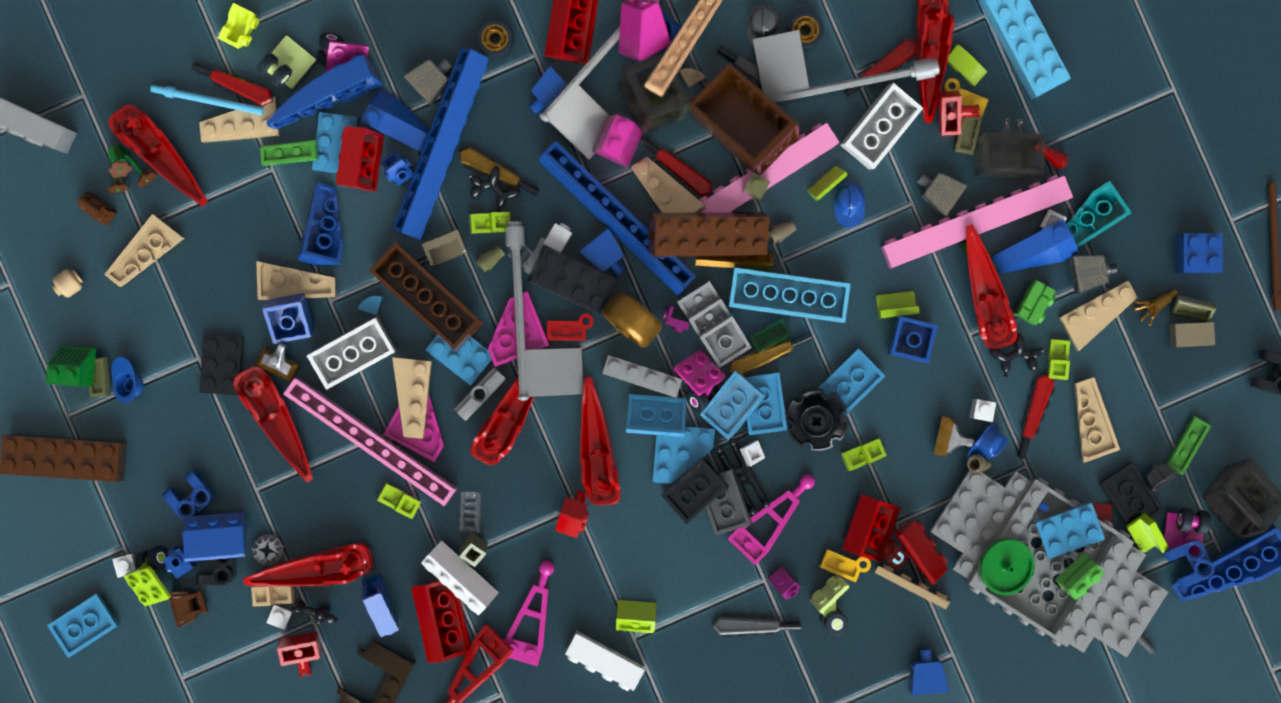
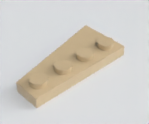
[199,96,280,143]
[631,156,706,213]
[104,214,185,287]
[256,261,337,300]
[1059,281,1138,351]
[392,357,432,439]
[1074,377,1120,463]
[875,564,950,609]

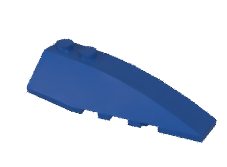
[266,55,384,130]
[1171,523,1281,602]

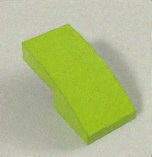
[947,44,987,86]
[469,212,511,234]
[1048,339,1071,380]
[841,438,887,471]
[377,482,421,519]

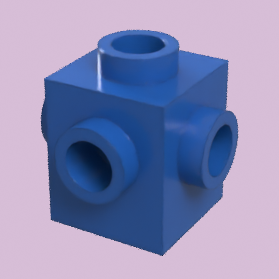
[380,150,413,186]
[163,546,197,579]

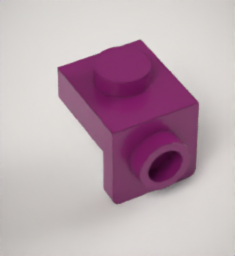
[663,305,690,333]
[767,566,800,600]

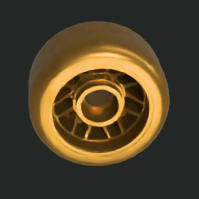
[602,291,662,348]

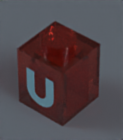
[875,537,910,570]

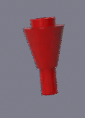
[1034,142,1069,170]

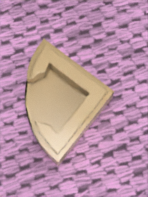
[679,68,705,88]

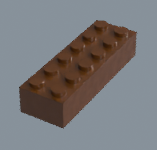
[648,212,770,257]
[369,242,484,351]
[0,434,126,482]

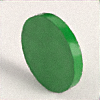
[979,538,1035,595]

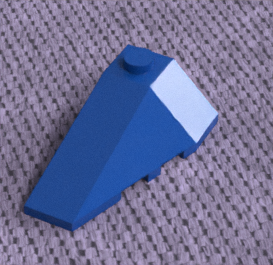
[360,90,430,152]
[297,182,344,265]
[991,219,1079,274]

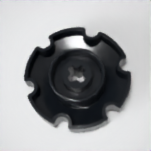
[786,388,849,451]

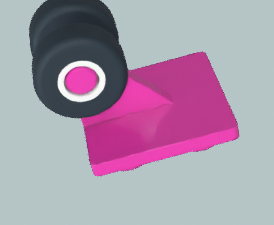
[317,32,369,73]
[674,350,726,412]
[1163,508,1211,555]

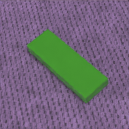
[260,140,318,166]
[1166,416,1212,476]

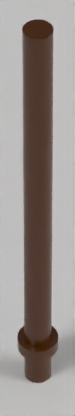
[1268,183,1281,310]

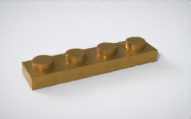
[695,252,774,271]

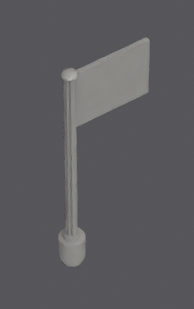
[540,0,660,160]
[753,30,940,103]
[505,221,583,401]

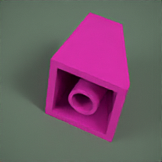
[619,0,671,62]
[593,114,643,168]

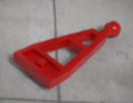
[446,625,514,703]

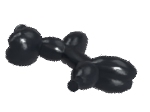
[468,166,521,212]
[989,334,1045,377]
[290,599,339,625]

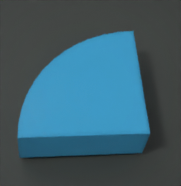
[358,296,383,315]

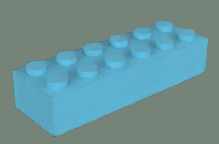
[978,0,1071,100]
[728,268,851,323]

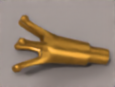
[1133,289,1178,326]

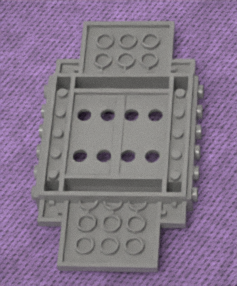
[930,467,1168,657]

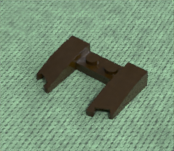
[337,640,416,703]

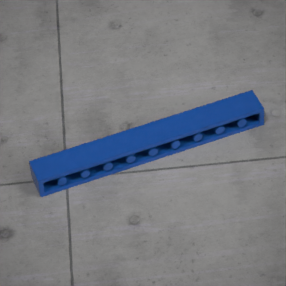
[392,48,489,240]
[539,141,696,296]

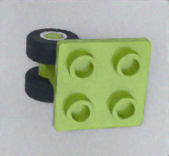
[124,546,171,606]

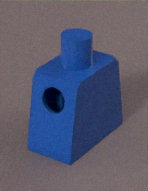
[529,66,568,114]
[579,229,625,277]
[909,648,949,695]

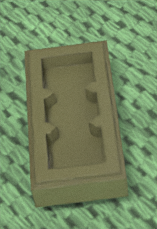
[954,117,983,156]
[1171,295,1217,322]
[89,357,111,398]

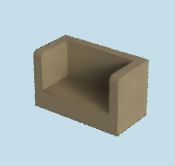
[422,230,468,267]
[1169,322,1215,347]

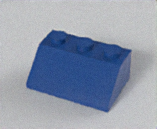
[183,512,247,562]

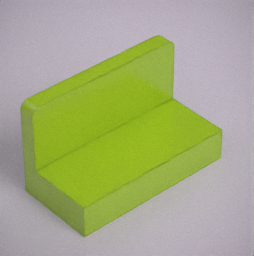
[876,291,920,319]
[1126,513,1169,553]
[616,600,656,633]

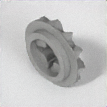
[252,535,284,566]

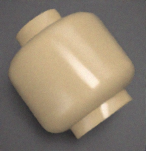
[52,269,83,298]

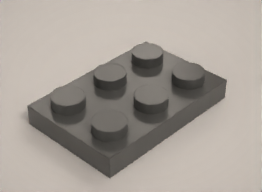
[706,468,753,536]

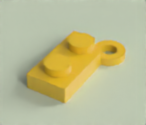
[944,78,989,117]
[819,549,871,582]

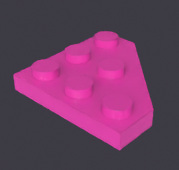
[488,291,549,367]
[383,395,444,462]

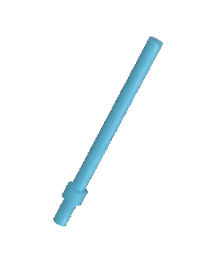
[150,84,264,115]

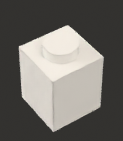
[544,223,572,253]
[969,399,996,422]

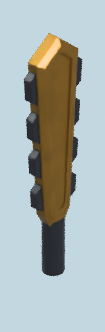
[459,147,539,196]
[730,333,812,377]

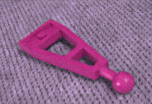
[727,474,815,565]
[505,560,554,666]

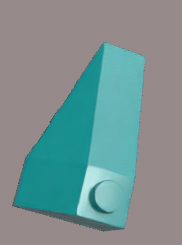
[1066,181,1133,248]

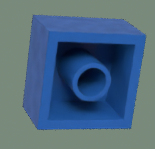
[1176,233,1223,273]
[262,293,315,344]
[887,316,938,363]

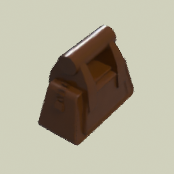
[77,191,117,226]
[169,589,208,628]

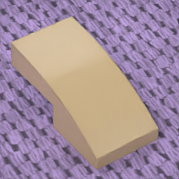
[251,586,295,607]

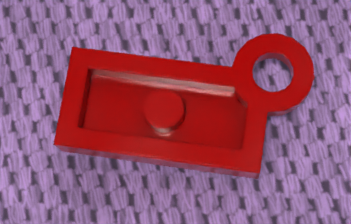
[547,314,594,341]

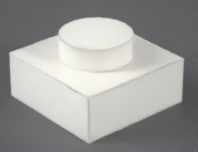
[1040,209,1067,228]
[740,440,765,466]
[112,553,137,578]
[267,604,293,630]

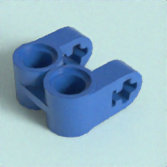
[162,469,215,519]
[1164,540,1214,589]

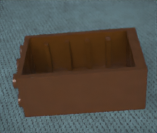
[689,63,799,176]

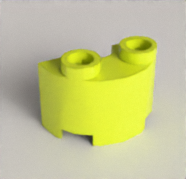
[218,3,259,49]

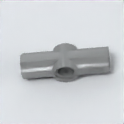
[454,367,506,421]

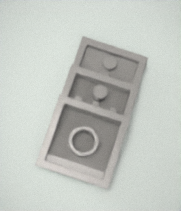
[676,280,752,368]

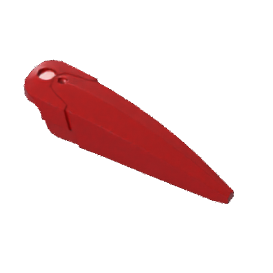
[915,0,955,123]
[108,105,208,207]
[966,224,1017,349]
[470,348,544,465]
[233,366,313,483]
[580,377,621,506]
[243,543,373,587]

